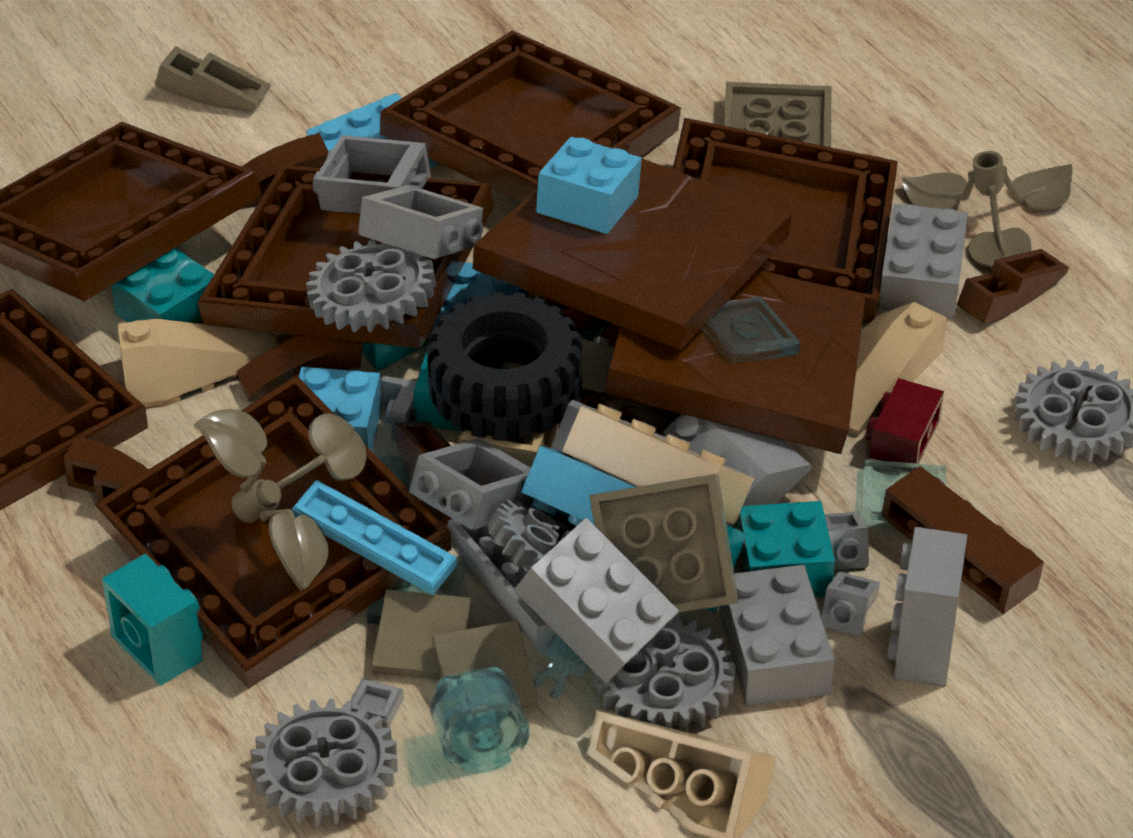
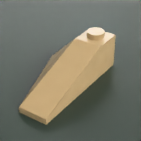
[848,302,947,437]
[118,319,278,408]
[587,711,776,838]

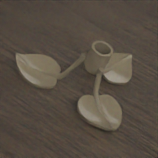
[902,151,1073,269]
[194,409,366,591]

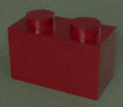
[866,378,944,470]

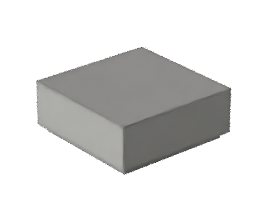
[351,678,404,728]

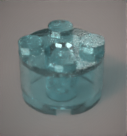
[430,667,530,773]

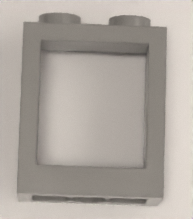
[313,135,431,214]
[358,185,483,259]
[408,438,534,530]

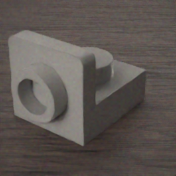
[380,376,416,441]
[825,512,869,570]
[821,571,880,636]

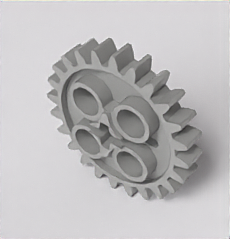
[306,239,436,332]
[1014,360,1133,462]
[488,500,576,572]
[593,616,735,733]
[251,699,398,826]

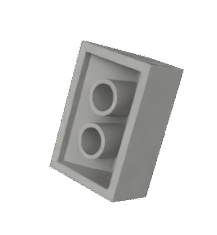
[663,414,813,506]

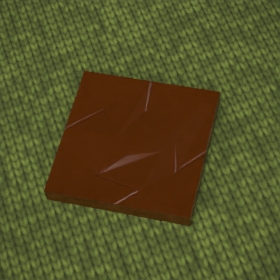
[379,30,681,203]
[673,118,898,323]
[0,122,262,302]
[473,140,792,350]
[198,165,494,348]
[603,269,865,454]
[0,288,148,510]
[94,375,451,689]

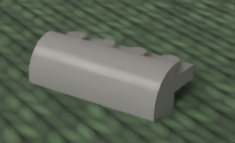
[447,519,566,657]

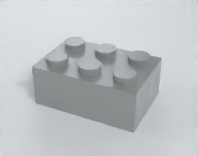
[878,203,968,319]
[513,518,679,684]
[888,527,967,687]
[718,565,834,706]

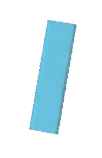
[292,480,457,596]

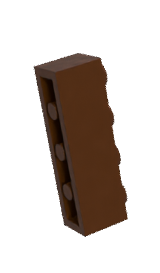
[881,466,1044,614]

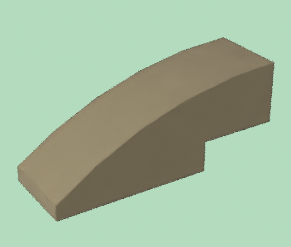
[154,46,271,109]

